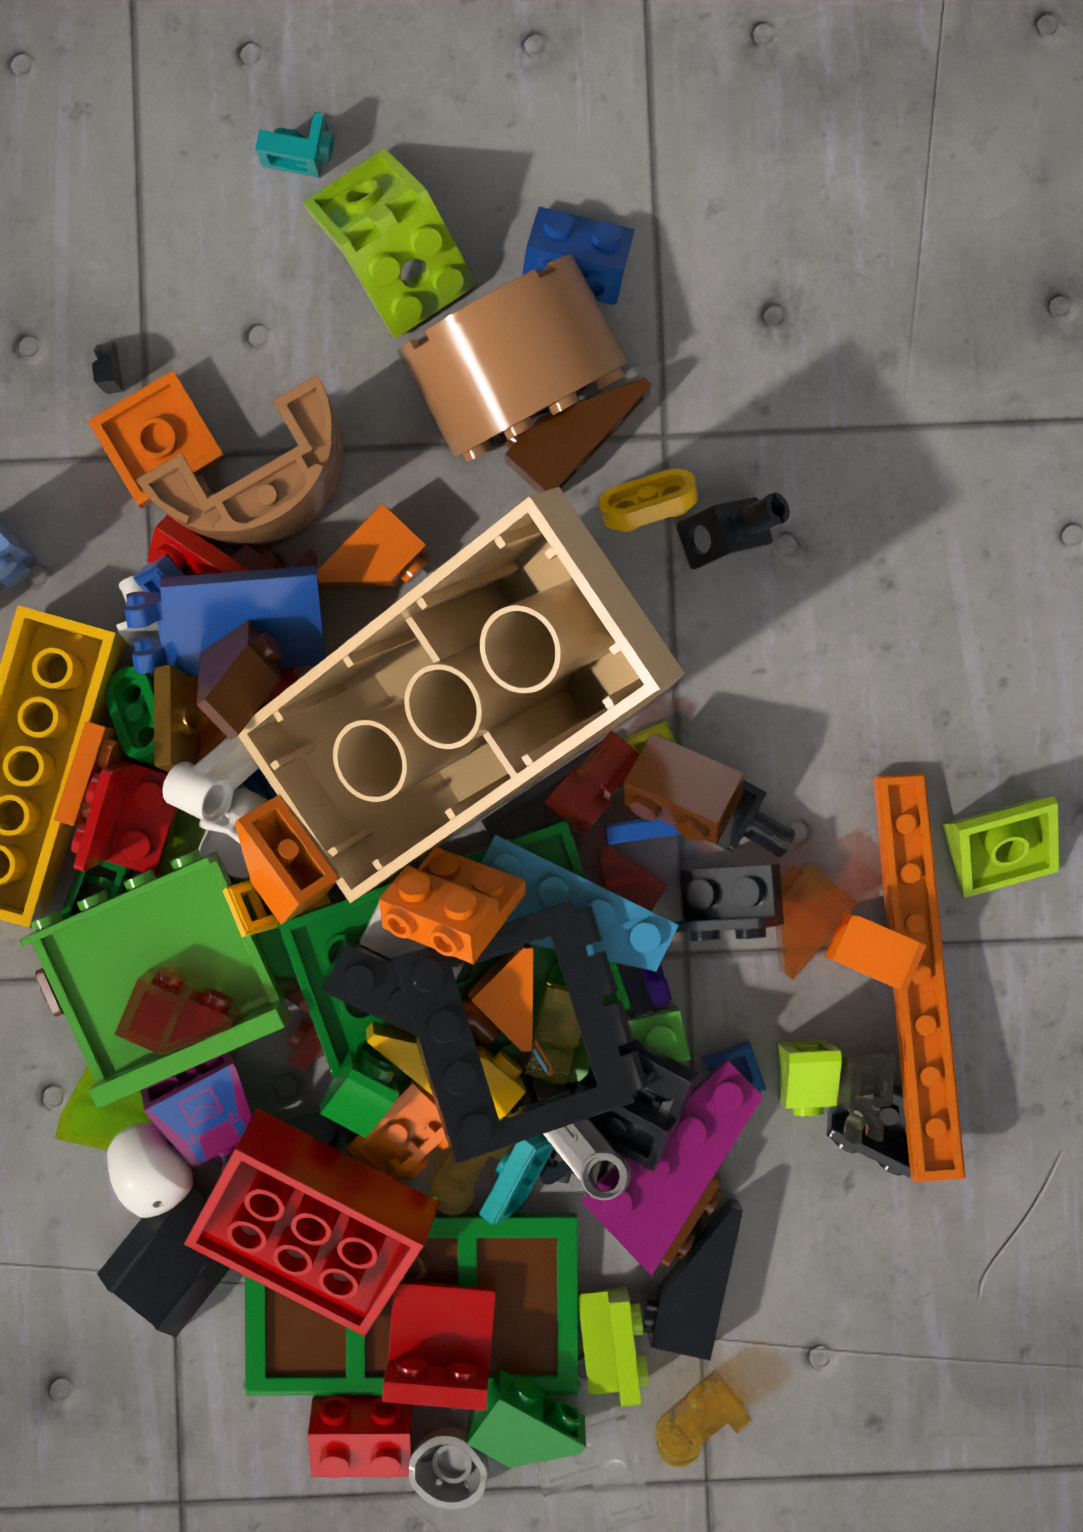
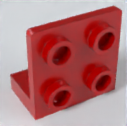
[71,759,179,876]
[382,1280,496,1411]

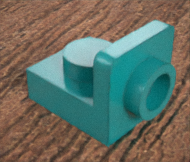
[255,112,335,178]

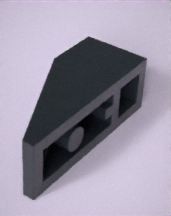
[642,1198,743,1361]

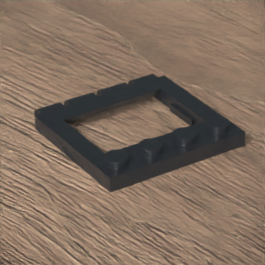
[391,901,648,1164]

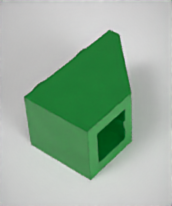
[320,1049,399,1138]
[467,1369,586,1468]

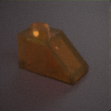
[775,863,858,980]

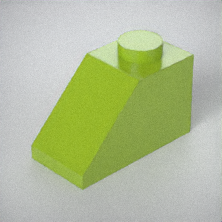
[777,1040,842,1116]

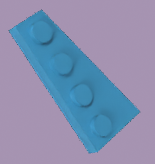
[481,834,679,971]

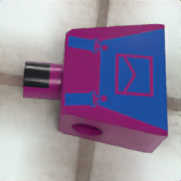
[140,1051,252,1171]

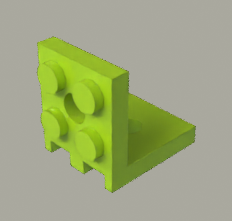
[303,148,477,339]

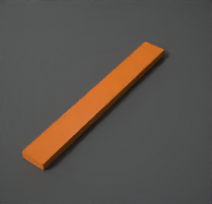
[873,773,966,1182]

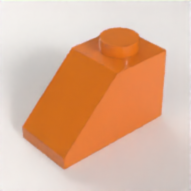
[317,503,429,589]
[235,795,339,925]

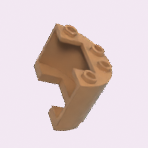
[397,254,628,462]
[136,374,344,549]

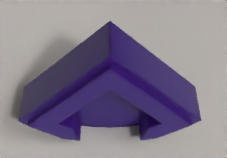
[642,963,672,1007]

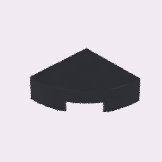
[92,342,124,394]

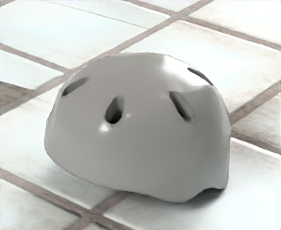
[409,1427,489,1510]

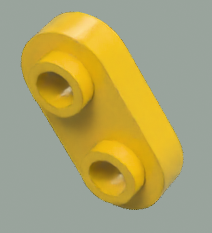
[599,469,698,532]

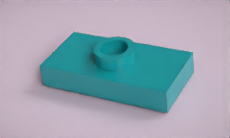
[479,1134,554,1225]

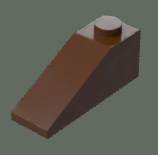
[505,378,651,493]

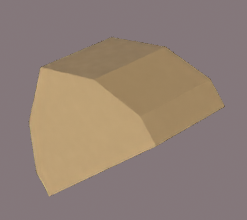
[238,487,685,903]

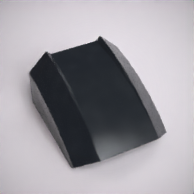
[97,1187,230,1337]

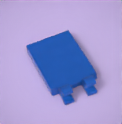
[124,566,326,676]

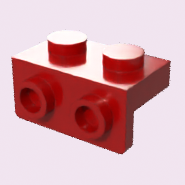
[147,515,250,576]
[308,1395,413,1478]

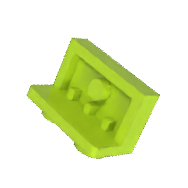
[578,1287,649,1407]

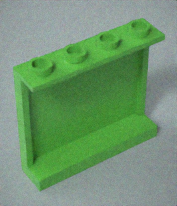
[19,848,292,1109]

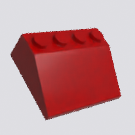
[184,1108,440,1337]

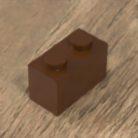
[624,733,744,845]

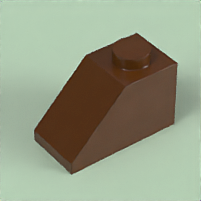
[196,620,282,740]

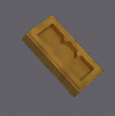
[154,665,201,772]

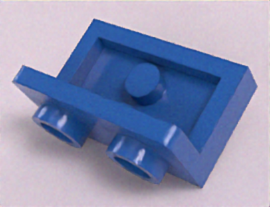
[522,206,635,305]

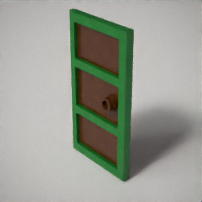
[244,1213,581,1396]

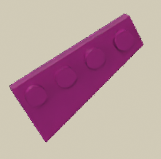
[580,1058,763,1276]

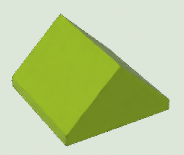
[941,796,1059,898]

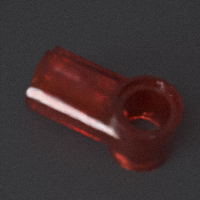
[545,730,640,835]

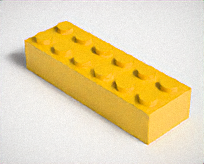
[0,605,127,928]

